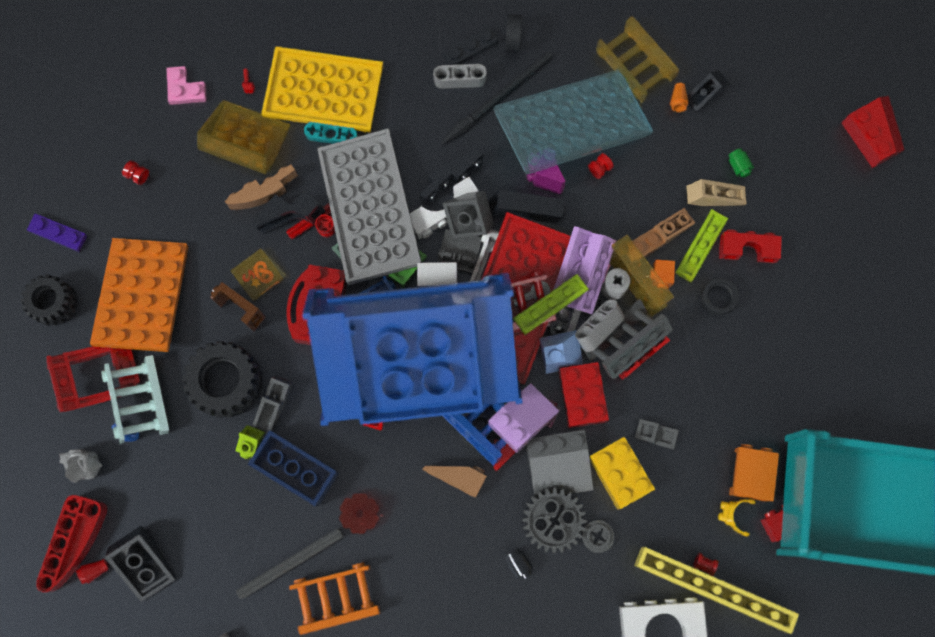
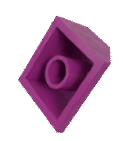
[525,148,566,195]

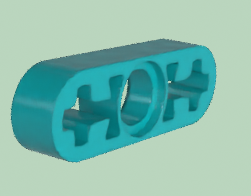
[304,122,358,144]

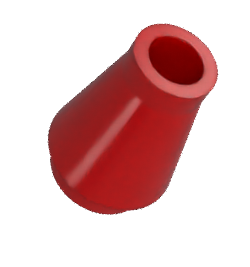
[76,559,109,585]

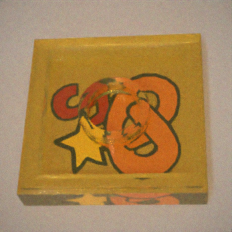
[231,249,284,301]

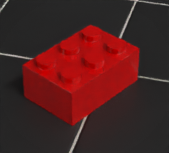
[558,362,609,429]

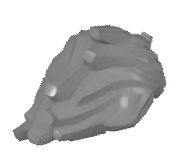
[59,449,102,483]

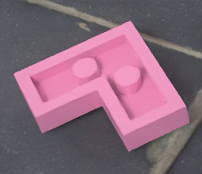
[167,66,206,105]

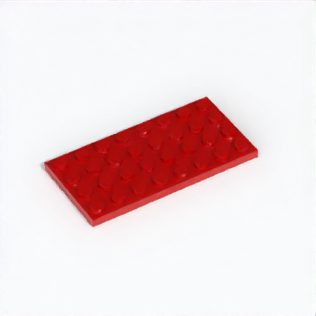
[481,212,571,385]

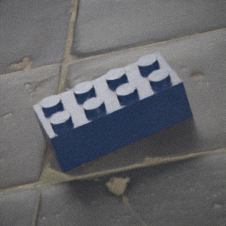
[248,430,339,507]

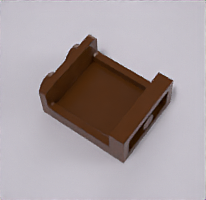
[210,282,266,332]

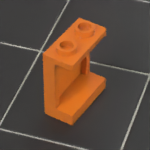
[729,444,779,502]

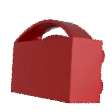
[287,264,347,345]

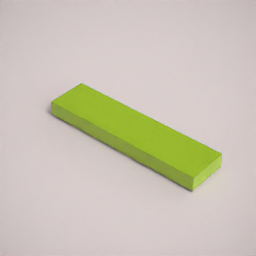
[675,210,728,282]
[513,274,589,335]

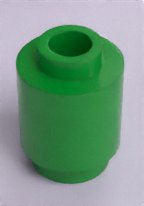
[728,148,754,178]

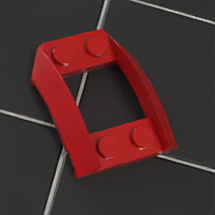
[46,346,140,413]

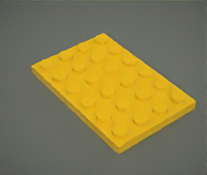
[262,47,383,133]

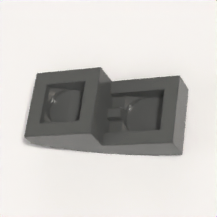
[635,419,679,450]

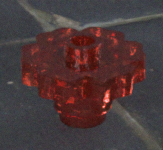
[339,493,379,534]

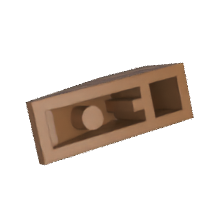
[423,466,487,498]

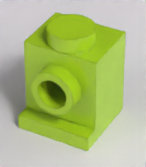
[235,425,265,459]

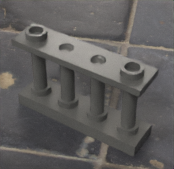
[581,299,673,380]

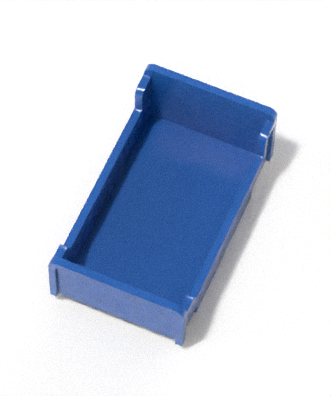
[302,273,523,426]

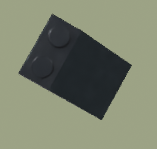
[105,525,175,602]

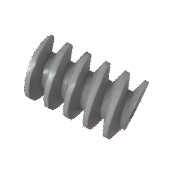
[601,268,630,300]

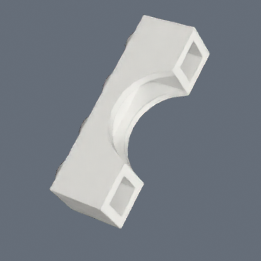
[410,177,479,239]

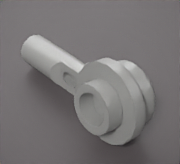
[512,281,550,307]

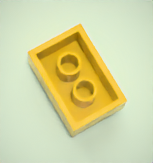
[589,437,655,510]

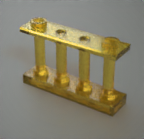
[597,16,679,102]
[610,235,674,317]

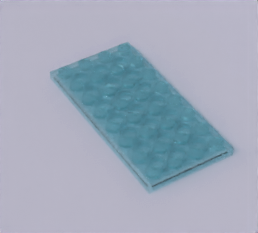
[493,70,653,175]

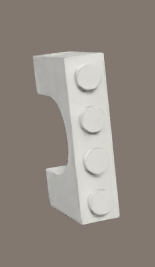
[619,598,707,637]

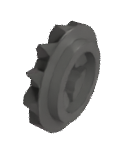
[582,520,614,553]

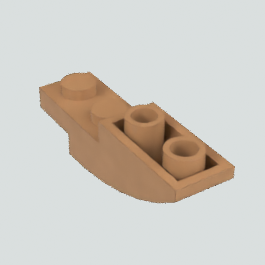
[225,164,298,210]
[622,208,695,264]

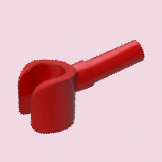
[242,69,254,93]

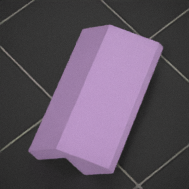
[554,226,616,314]

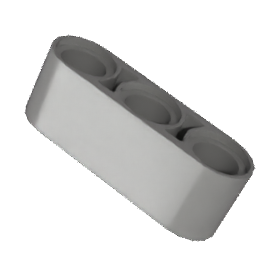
[433,64,487,88]
[575,299,625,352]

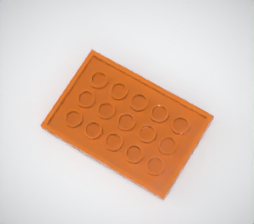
[90,238,189,352]

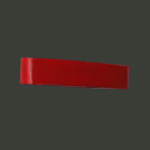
[36,495,107,592]

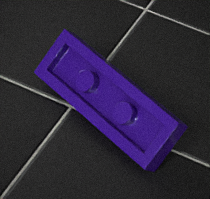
[27,214,87,252]

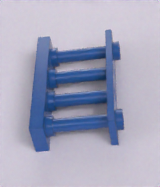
[443,403,507,466]

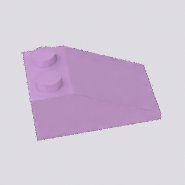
[488,384,559,453]

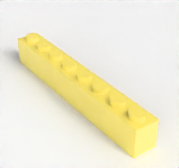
[634,547,799,634]

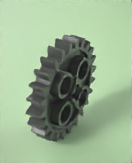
[522,487,587,554]

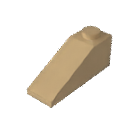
[687,179,746,206]

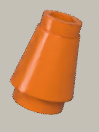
[670,83,689,112]

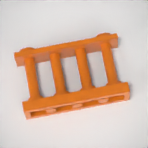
[289,562,381,635]

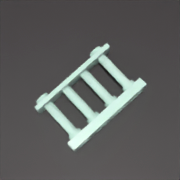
[101,355,169,444]

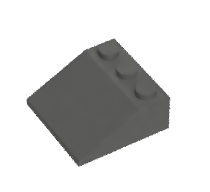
[526,430,593,499]

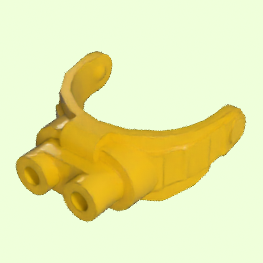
[718,499,756,537]

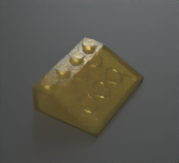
[197,100,290,174]

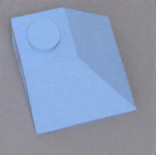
[539,330,583,374]

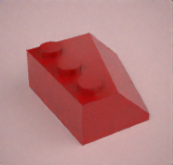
[842,96,905,168]

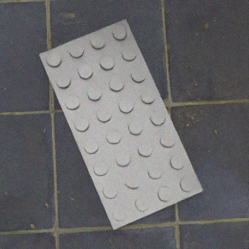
[317,129,422,285]

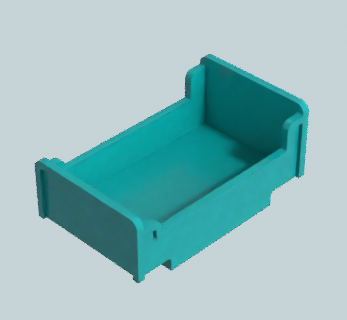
[776,429,935,575]

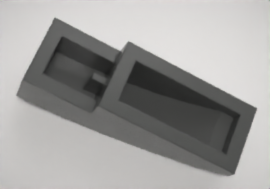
[252,376,294,438]

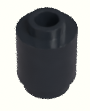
[506,548,533,580]

